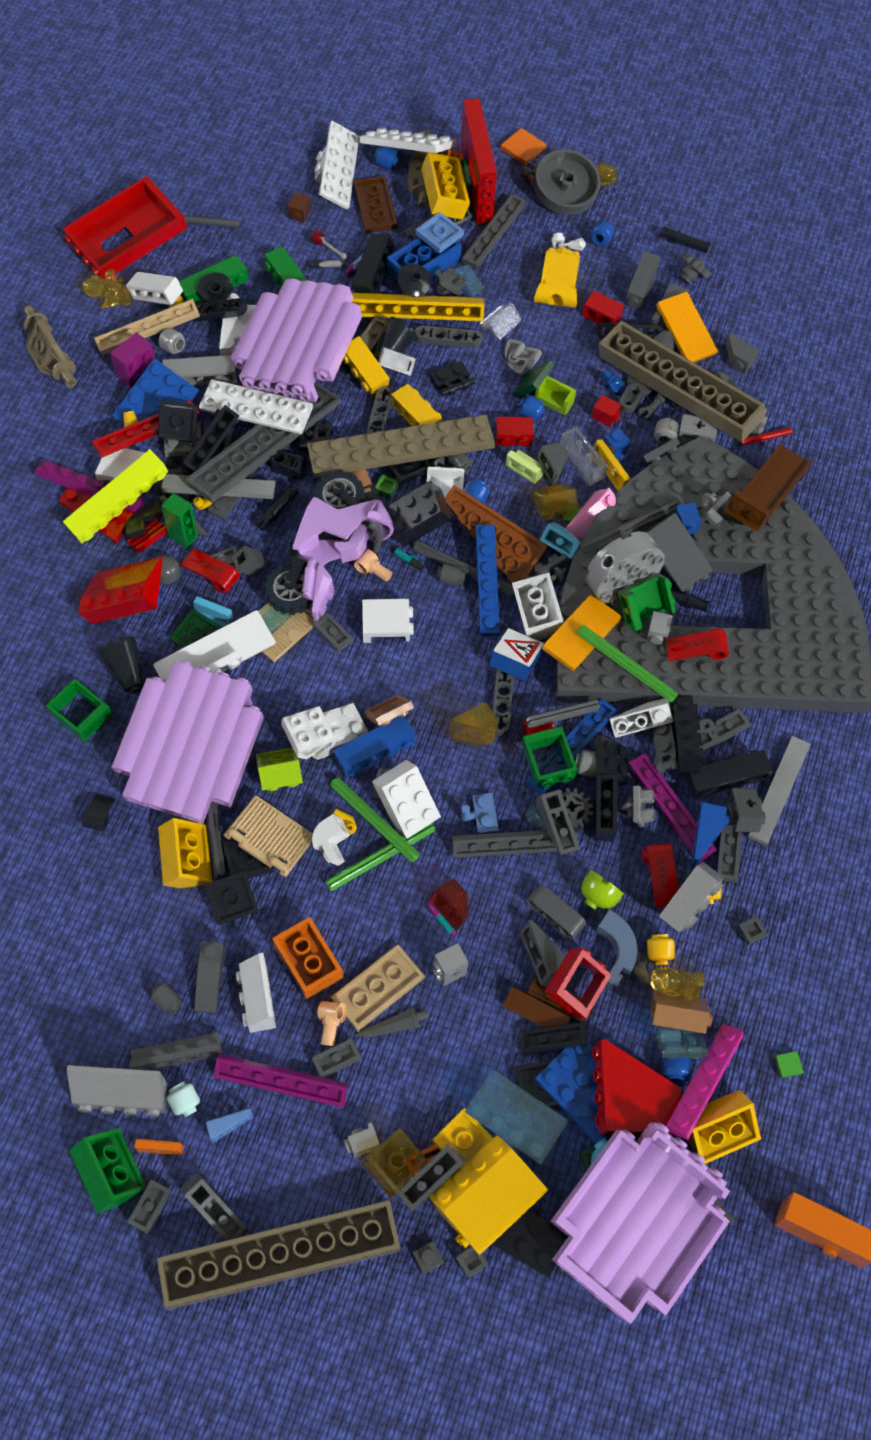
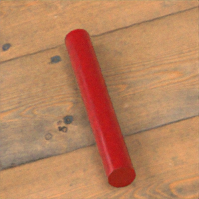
[739,427,792,446]

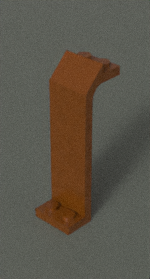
[724,442,813,532]

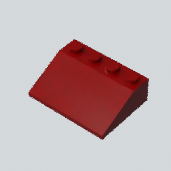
[78,557,163,624]

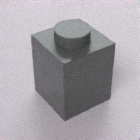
[232,546,266,577]

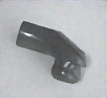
[632,961,660,988]

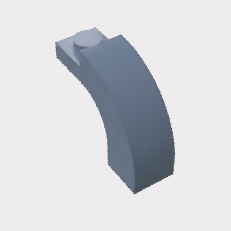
[596,910,637,990]

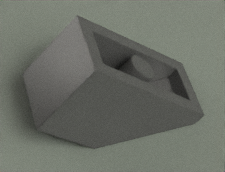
[725,333,760,374]
[537,442,568,486]

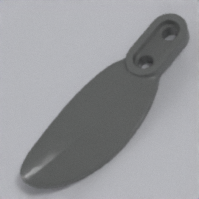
[619,331,674,413]

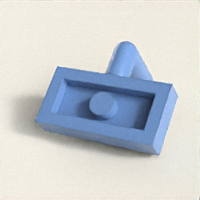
[461,793,499,834]

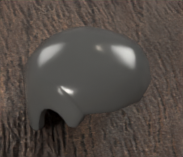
[156,555,181,585]

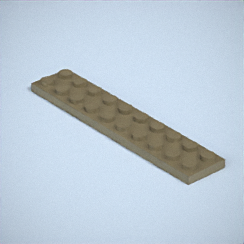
[307,415,495,478]

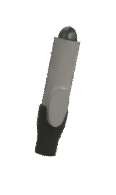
[310,260,344,268]

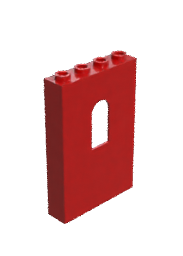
[460,99,497,225]
[62,176,188,282]

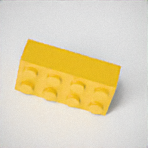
[421,152,470,219]

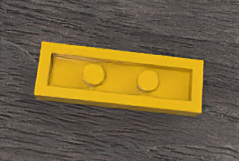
[591,439,631,491]

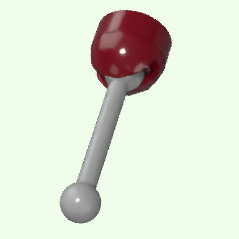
[310,230,347,260]

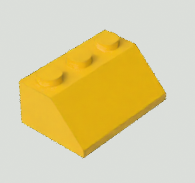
[158,818,212,888]
[688,1090,761,1164]

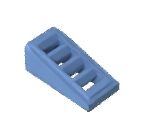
[206,1108,253,1143]

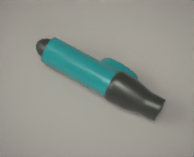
[393,548,425,571]

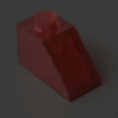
[429,879,468,931]

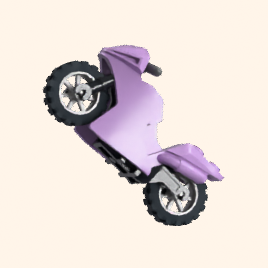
[265,471,394,621]

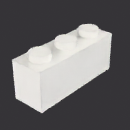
[126,272,183,305]

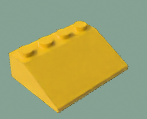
[429,1135,548,1255]

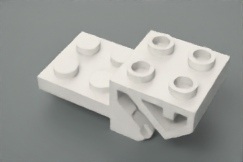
[281,703,368,759]

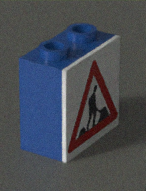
[489,628,544,681]

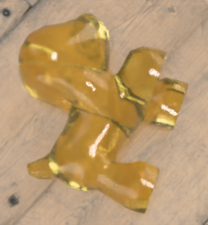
[83,269,132,309]
[651,967,705,1001]

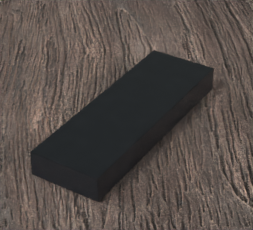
[519,1022,588,1055]

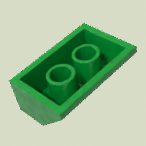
[69,1128,147,1214]

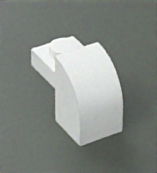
[312,814,350,866]

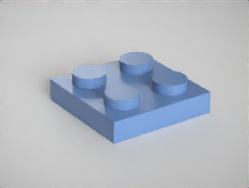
[416,212,464,253]

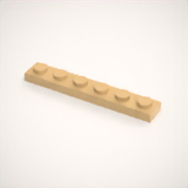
[94,299,200,355]

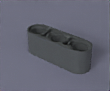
[526,884,586,940]

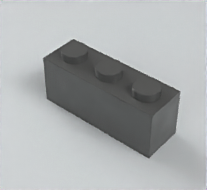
[397,1144,467,1211]

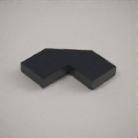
[125,501,163,539]

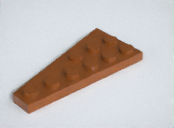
[445,485,548,584]

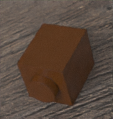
[288,192,311,223]

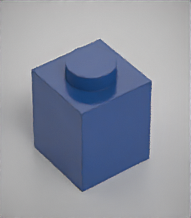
[603,428,630,459]
[675,502,701,534]

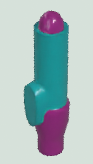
[427,901,456,936]

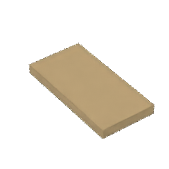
[330,944,425,1032]

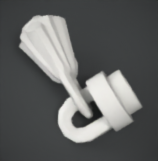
[551,233,586,251]

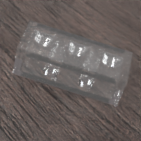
[560,426,607,486]

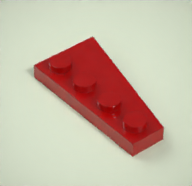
[59,487,134,545]

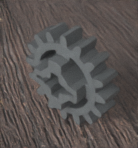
[560,788,593,830]

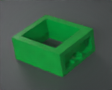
[46,679,112,743]
[522,727,577,788]

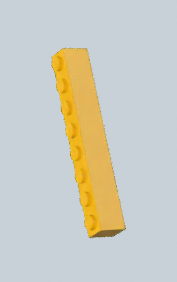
[351,293,484,321]

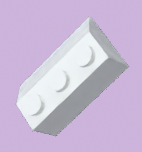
[512,573,564,640]
[236,953,276,1033]

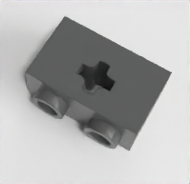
[728,788,766,832]

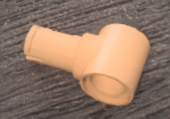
[354,549,393,582]
[318,1001,347,1046]

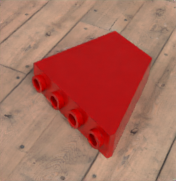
[592,1039,682,1138]

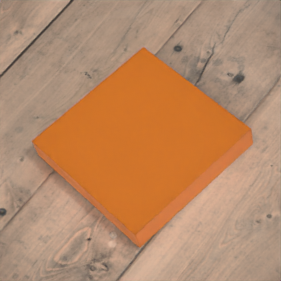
[500,128,546,165]

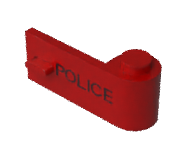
[180,548,241,594]
[666,628,729,662]
[641,843,678,908]

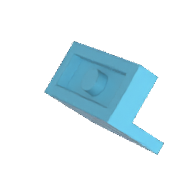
[193,596,233,627]

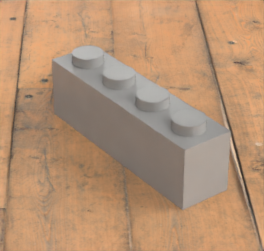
[163,355,237,386]

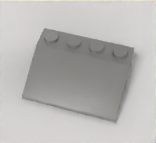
[67,1065,169,1117]

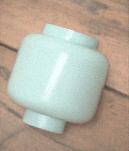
[166,1081,200,1117]

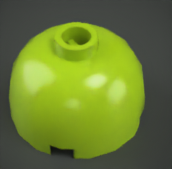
[581,870,624,910]

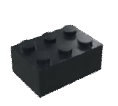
[385,481,452,546]

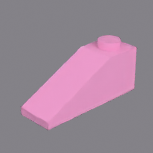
[566,488,616,541]

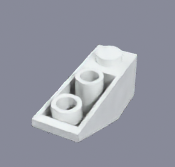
[610,698,674,738]

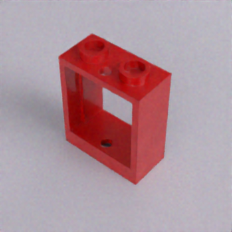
[544,948,611,1019]

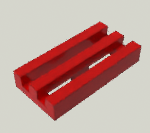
[127,519,168,553]

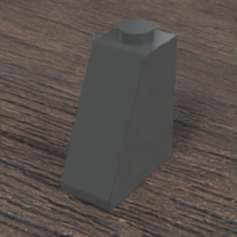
[625,252,661,310]

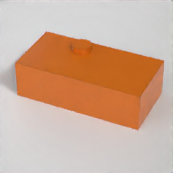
[774,1192,871,1268]

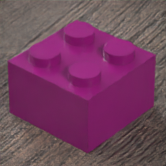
[110,332,154,388]

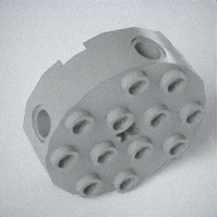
[585,531,665,605]

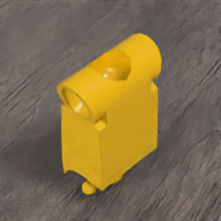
[534,246,580,308]

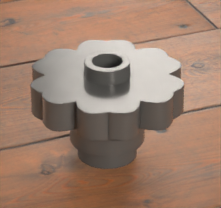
[680,252,712,283]

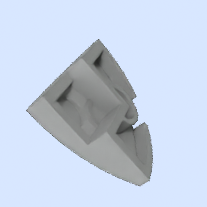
[505,339,542,375]

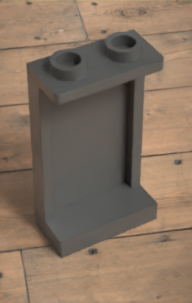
[646,513,713,593]

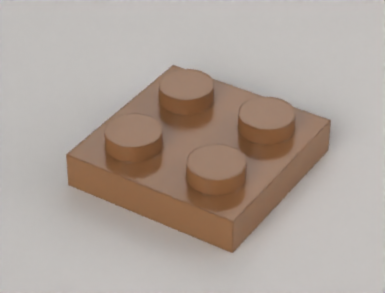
[363,694,414,726]

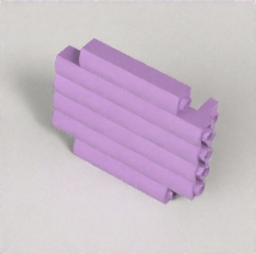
[231,279,362,402]
[112,661,264,824]
[551,1122,730,1324]

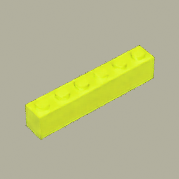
[63,449,168,544]

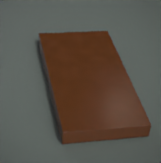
[353,176,398,233]

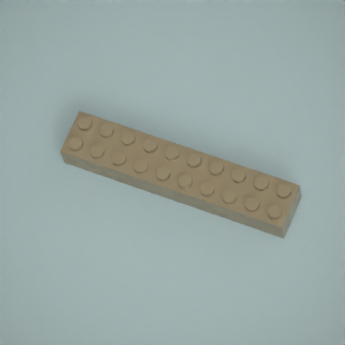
[599,321,765,442]
[157,1200,400,1310]

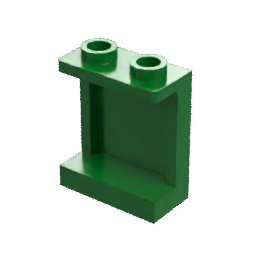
[618,573,676,631]

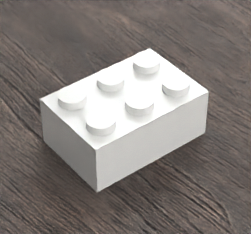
[372,760,441,839]

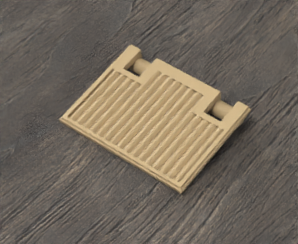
[258,590,322,663]
[224,795,313,877]

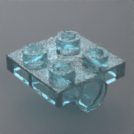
[655,1026,707,1059]

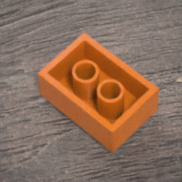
[272,917,343,999]

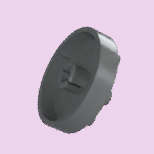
[533,149,601,215]

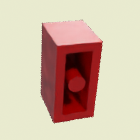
[582,291,624,329]
[495,417,534,447]

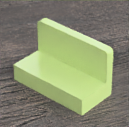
[506,450,545,484]

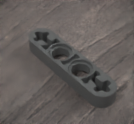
[415,326,482,349]
[366,387,393,434]
[491,669,514,737]

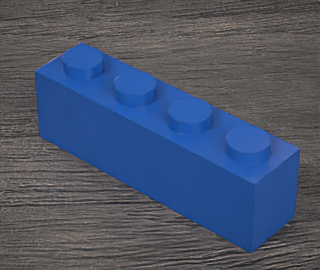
[333,716,416,778]

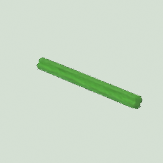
[577,625,678,702]
[330,777,419,862]
[326,823,435,891]

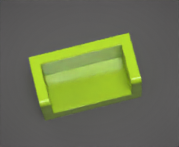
[535,375,576,415]

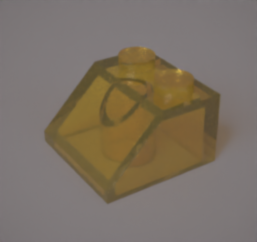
[530,483,579,520]
[449,702,498,747]
[362,1128,429,1200]

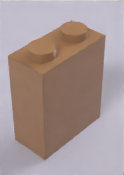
[650,990,712,1034]

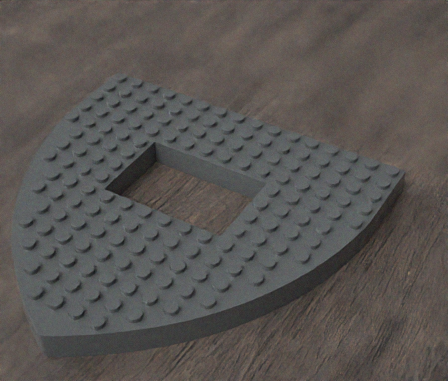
[555,437,871,713]

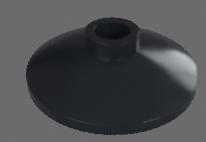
[397,264,432,297]
[198,273,233,302]

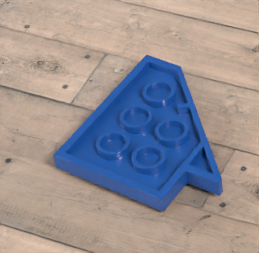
[112,358,201,425]
[535,1037,611,1145]

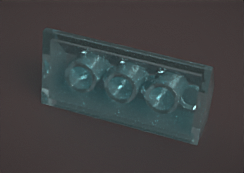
[465,1070,569,1164]

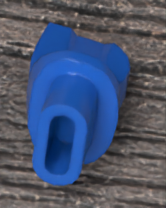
[600,370,627,394]

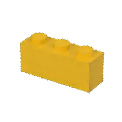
[343,336,390,396]
[391,384,442,426]

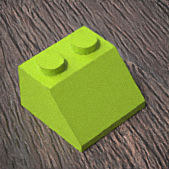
[256,747,303,791]

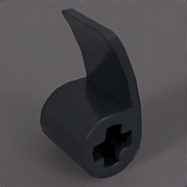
[82,794,116,832]

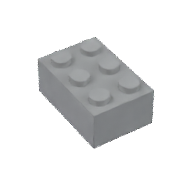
[659,862,724,933]

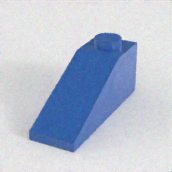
[691,802,729,867]

